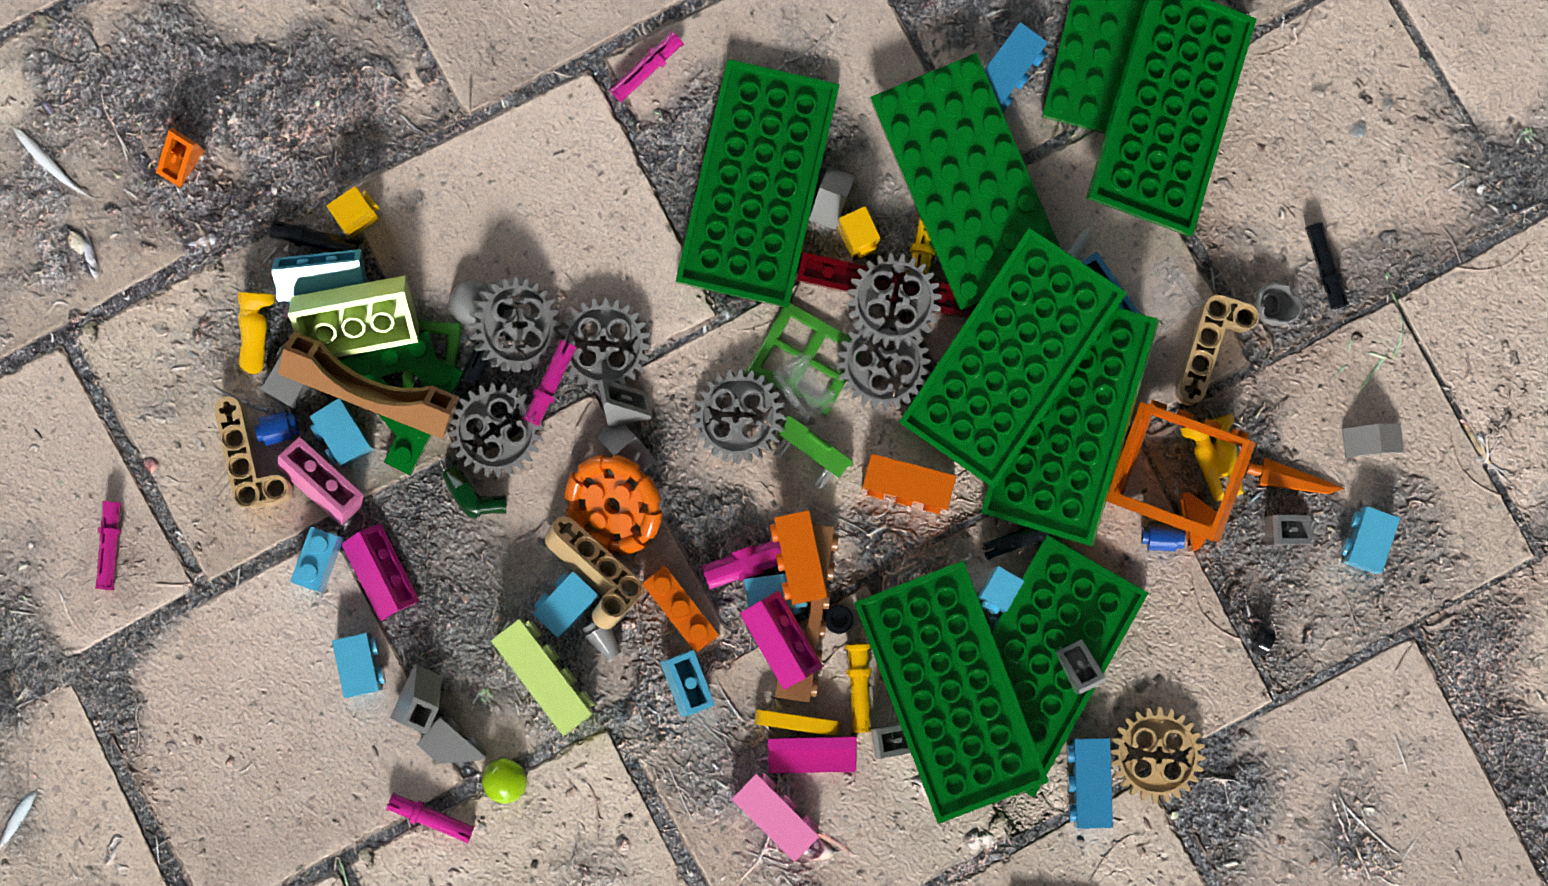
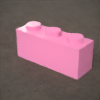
[277,437,364,526]
[731,773,820,862]

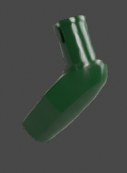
[443,465,506,519]

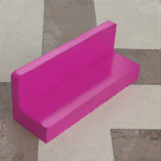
[342,523,420,621]
[740,591,823,689]
[768,736,857,774]

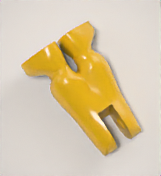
[238,292,275,374]
[1180,413,1244,502]

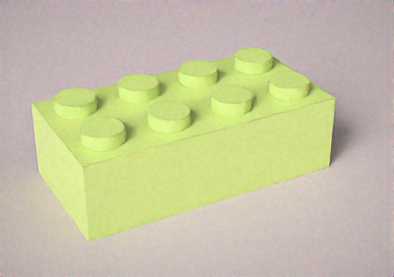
[288,275,419,357]
[491,619,595,736]

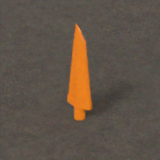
[1246,457,1345,494]

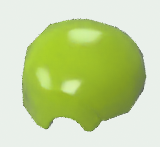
[480,757,528,804]

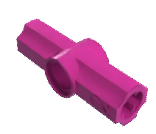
[702,541,781,590]

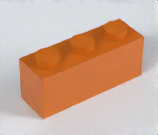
[862,453,956,515]
[769,510,827,605]
[642,566,720,653]

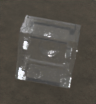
[1123,255,1205,337]
[772,352,836,426]

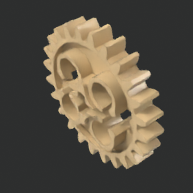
[1111,707,1206,803]

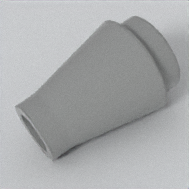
[582,620,622,661]

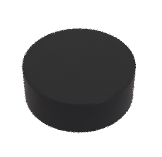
[824,605,853,634]
[1251,625,1276,656]

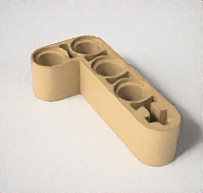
[1175,295,1259,406]
[215,396,293,509]
[545,516,644,629]

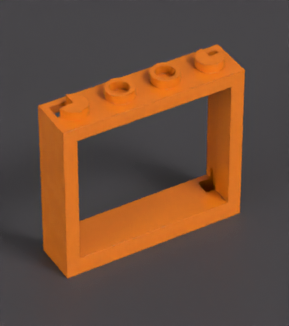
[1106,399,1256,543]

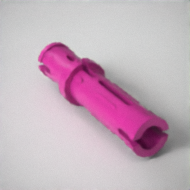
[609,31,684,103]
[522,339,577,427]
[95,501,122,590]
[386,792,475,844]

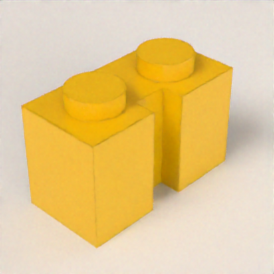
[326,186,380,239]
[837,206,880,260]

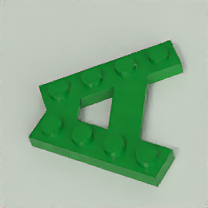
[325,331,464,476]

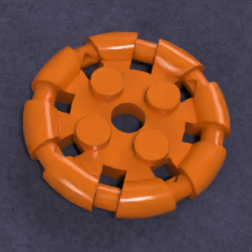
[564,455,662,556]

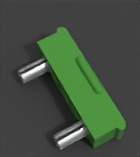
[773,416,853,489]

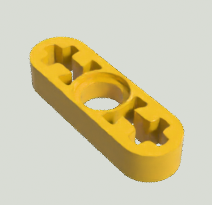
[754,709,840,736]

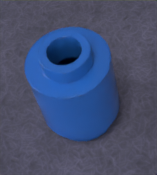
[254,411,300,446]
[1141,521,1185,552]

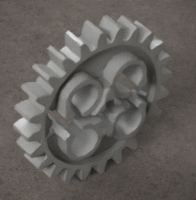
[847,253,942,349]
[468,277,561,372]
[556,298,651,391]
[836,317,931,412]
[692,369,787,464]
[448,383,544,478]

